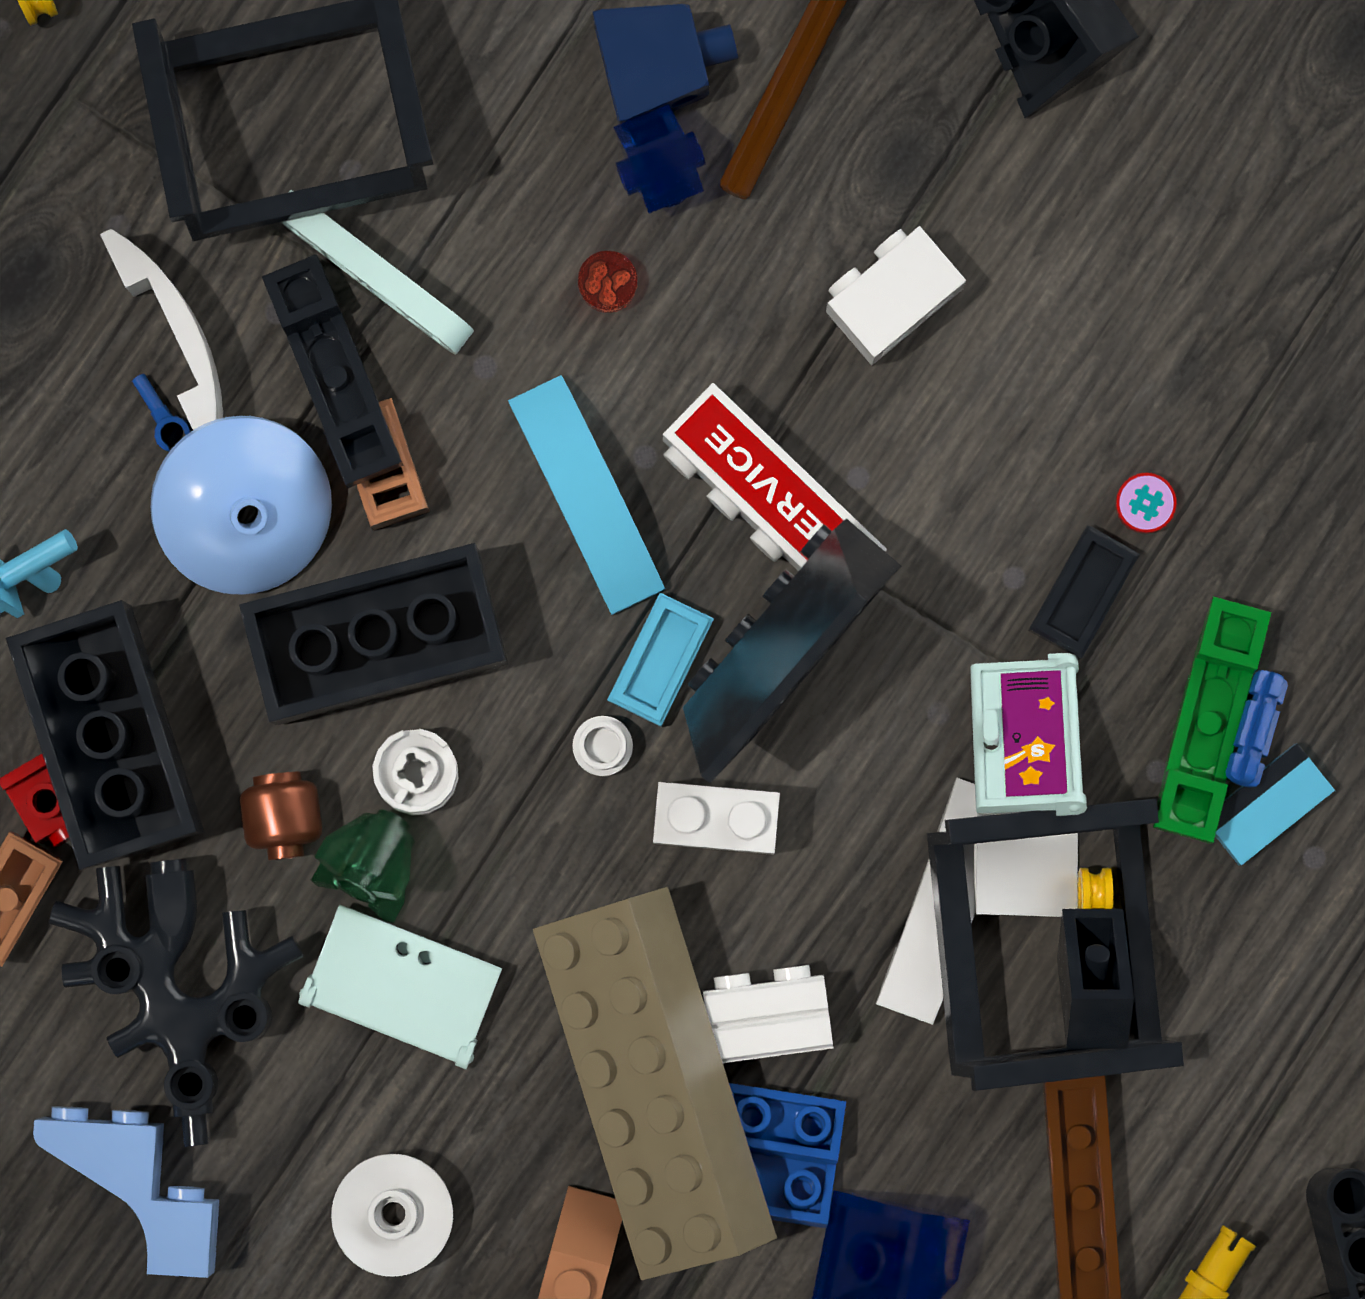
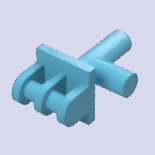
[0,529,78,618]

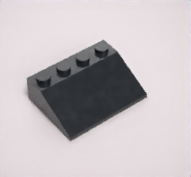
[683,518,901,784]

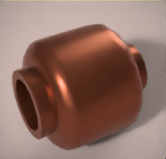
[240,771,322,860]

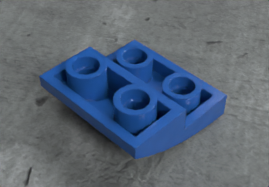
[729,1083,846,1228]

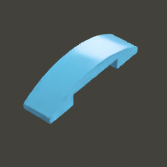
[508,375,665,615]

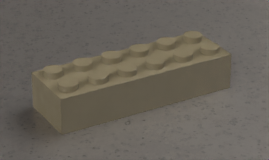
[533,887,777,1280]

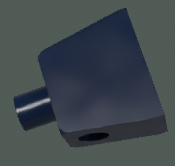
[593,4,738,133]

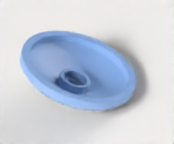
[151,416,332,594]

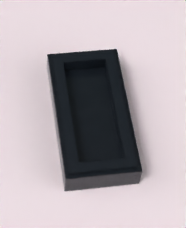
[1028,525,1140,659]

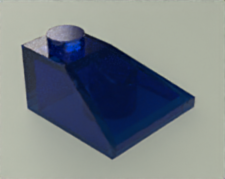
[812,1190,970,1299]

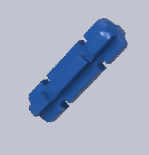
[1225,670,1288,787]

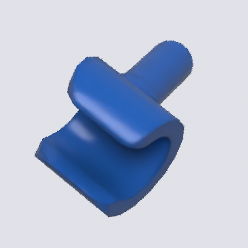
[132,374,191,452]

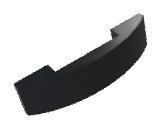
[262,254,404,489]

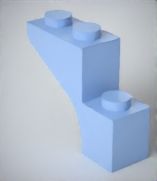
[33,1106,219,1278]

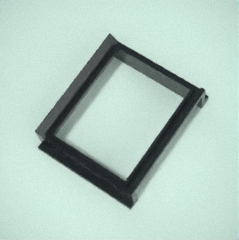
[132,0,434,241]
[927,798,1184,1091]

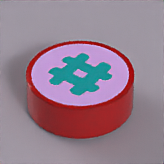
[1115,473,1177,534]

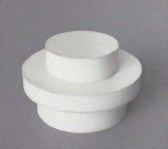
[573,716,633,776]

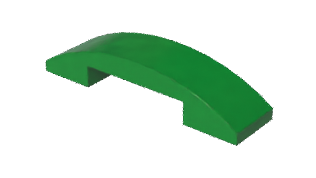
[1153,596,1272,844]

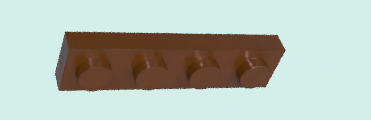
[1043,1076,1121,1299]

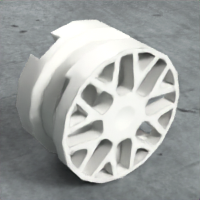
[373,728,459,816]

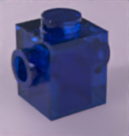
[613,104,706,214]

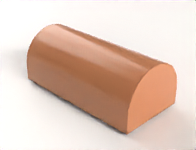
[0,831,63,967]

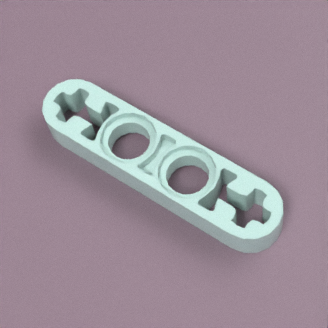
[281,190,474,355]

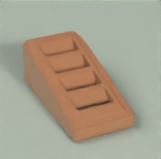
[357,398,430,531]

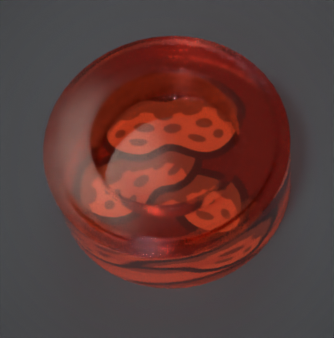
[578,251,638,313]

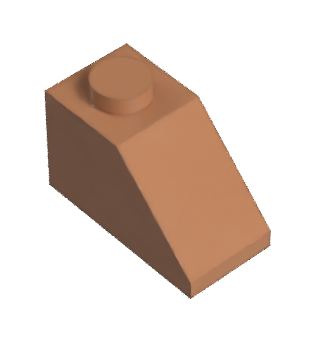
[538,1186,622,1299]

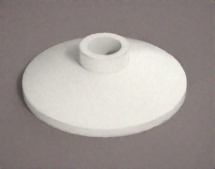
[331,1154,453,1277]

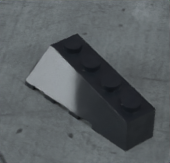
[974,0,1139,119]

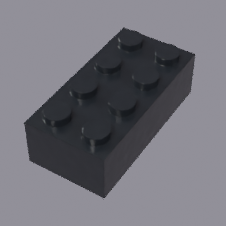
[239,543,509,726]

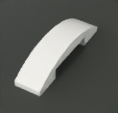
[100,229,223,430]
[876,778,977,1025]

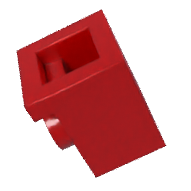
[0,754,70,847]

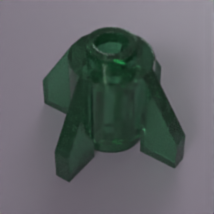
[311,809,415,923]

